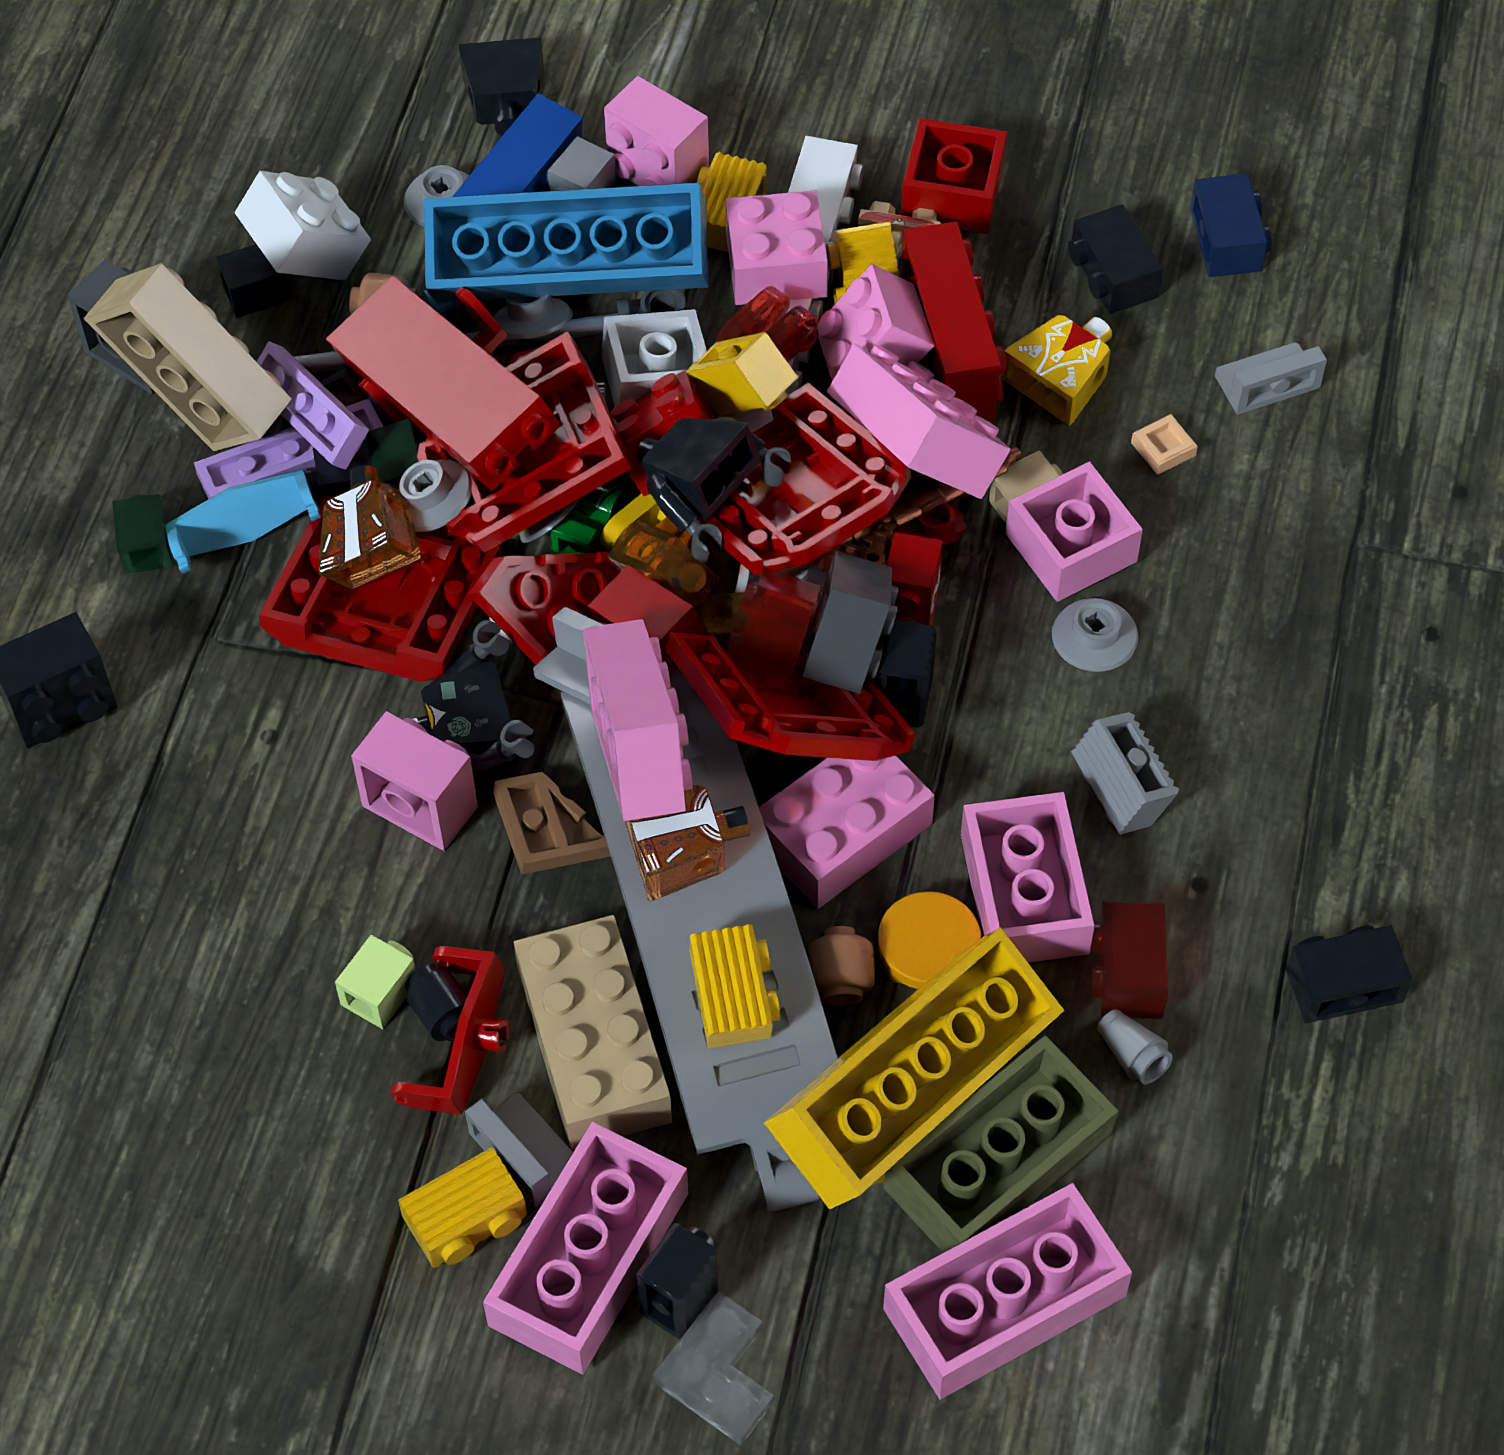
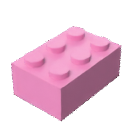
[759,755,935,909]
[961,792,1094,963]

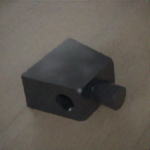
[459,37,544,136]

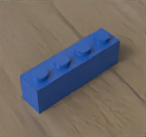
[452,93,585,197]

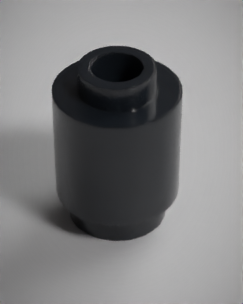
[405,964,467,1041]

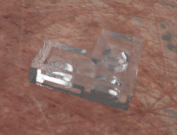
[652,1291,774,1445]

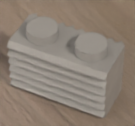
[1071,712,1179,835]

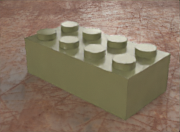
[883,1035,1119,1253]

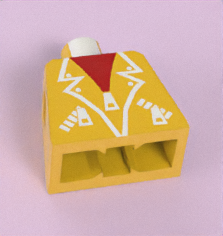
[1002,315,1112,426]

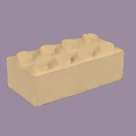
[83,263,292,451]
[513,915,672,1150]

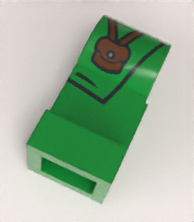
[550,483,628,554]

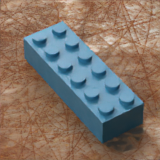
[424,183,708,302]

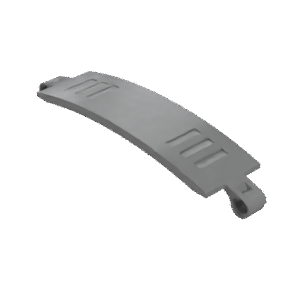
[561,668,838,1212]

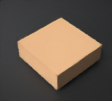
[1131,414,1198,475]

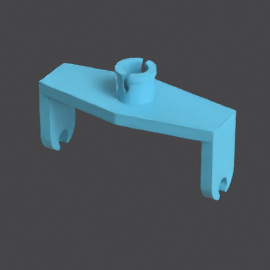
[165,470,321,574]

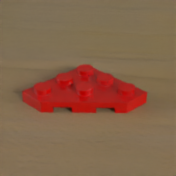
[468,551,628,692]

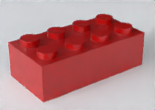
[901,221,1006,423]

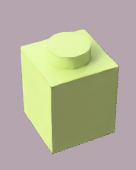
[335,935,416,1029]

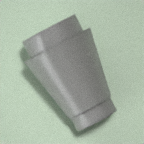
[1097,1009,1173,1084]

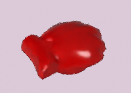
[898,503,968,547]

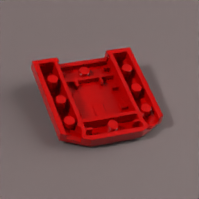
[417,331,632,553]
[697,383,911,576]
[259,492,502,682]
[665,632,916,761]

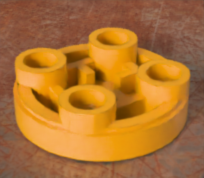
[878,892,981,989]

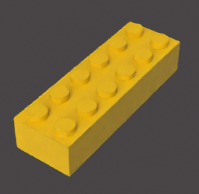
[764,927,1064,1209]

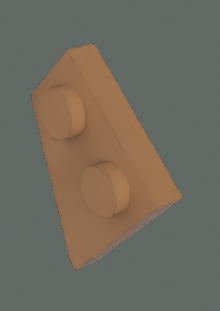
[493,772,611,875]

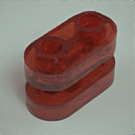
[715,286,819,362]

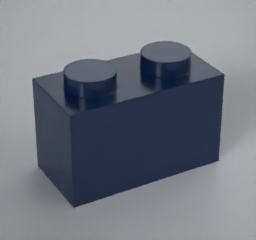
[1190,173,1272,277]

